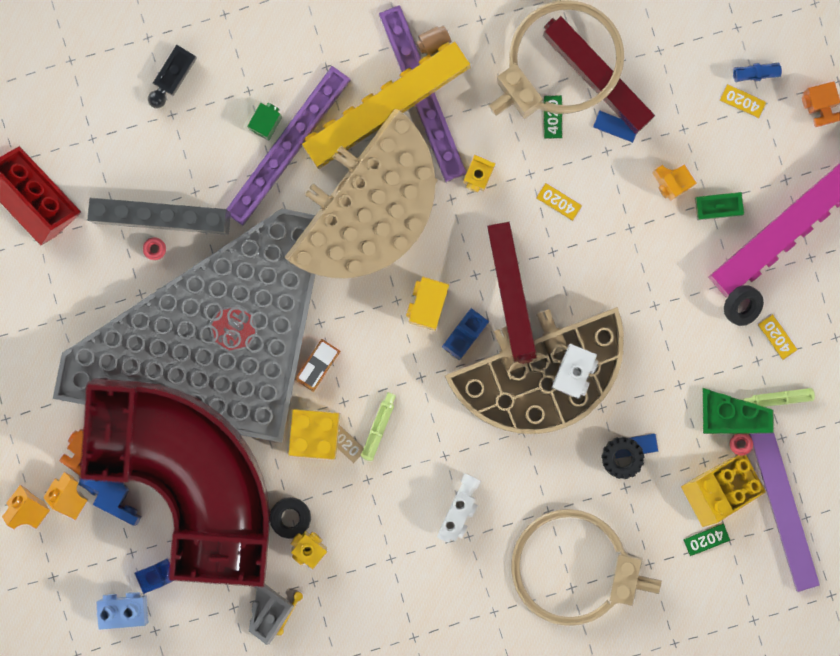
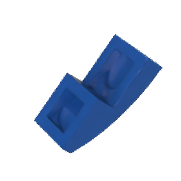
[442,308,489,361]

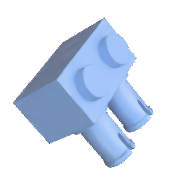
[96,592,149,630]

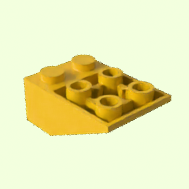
[681,455,766,527]

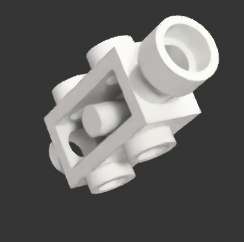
[437,473,481,543]

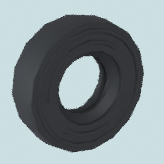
[724,285,764,326]
[270,497,311,539]

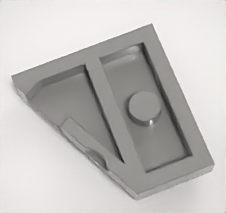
[249,584,294,645]

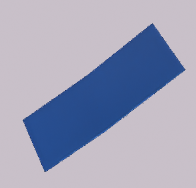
[593,110,636,143]
[615,434,659,459]

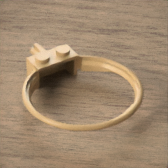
[488,0,624,119]
[511,509,662,626]

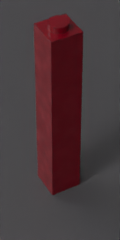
[543,16,655,134]
[487,221,537,364]

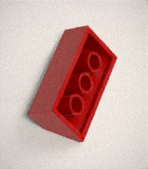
[0,146,81,246]

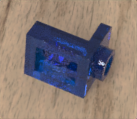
[134,559,172,594]

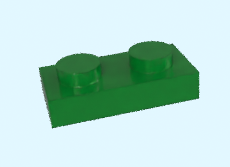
[695,192,744,221]

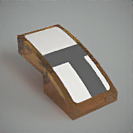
[295,339,341,392]

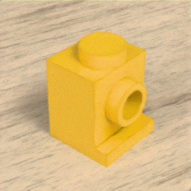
[463,154,496,193]

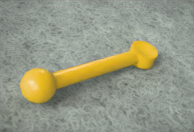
[276,591,303,636]

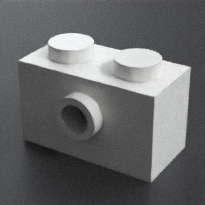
[551,344,598,398]

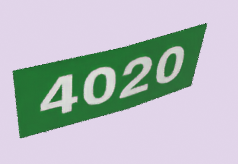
[544,96,562,139]
[683,523,731,556]

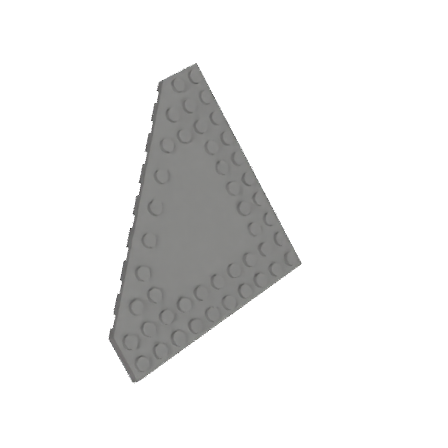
[53,208,316,443]

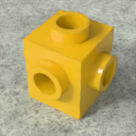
[290,531,327,569]

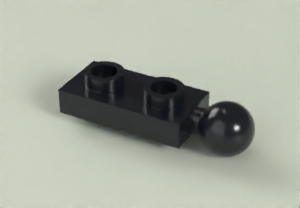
[148,45,197,109]

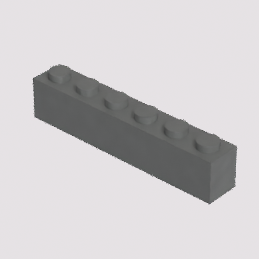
[87,198,231,235]

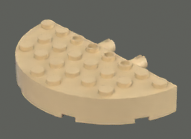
[285,109,435,278]
[445,307,624,434]

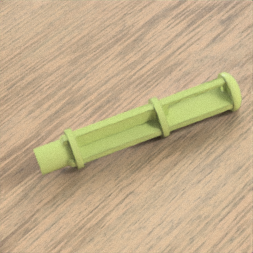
[743,388,815,407]
[361,392,396,461]

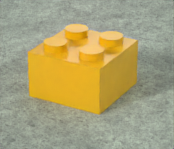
[406,276,449,331]
[288,409,340,460]

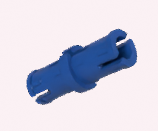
[733,62,782,82]

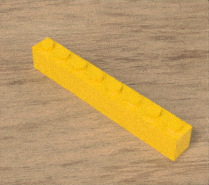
[302,41,471,169]

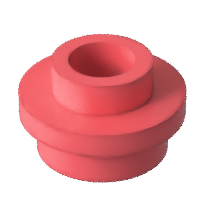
[143,237,166,260]
[730,434,753,456]

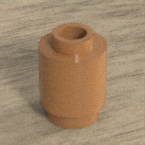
[416,26,452,55]

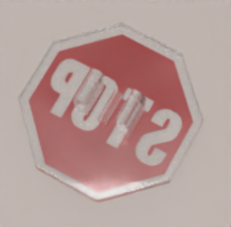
[209,304,258,353]

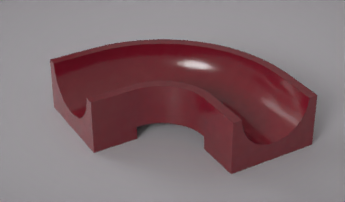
[80,378,270,587]

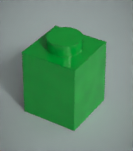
[247,103,282,141]

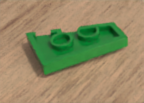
[703,388,774,434]

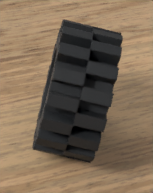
[601,437,645,479]

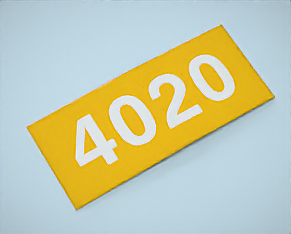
[720,84,766,118]
[536,183,582,221]
[758,314,798,360]

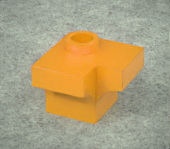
[652,164,697,201]
[43,472,88,520]
[2,485,50,530]

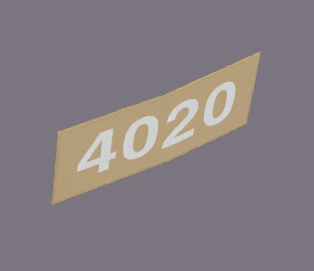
[337,425,363,463]

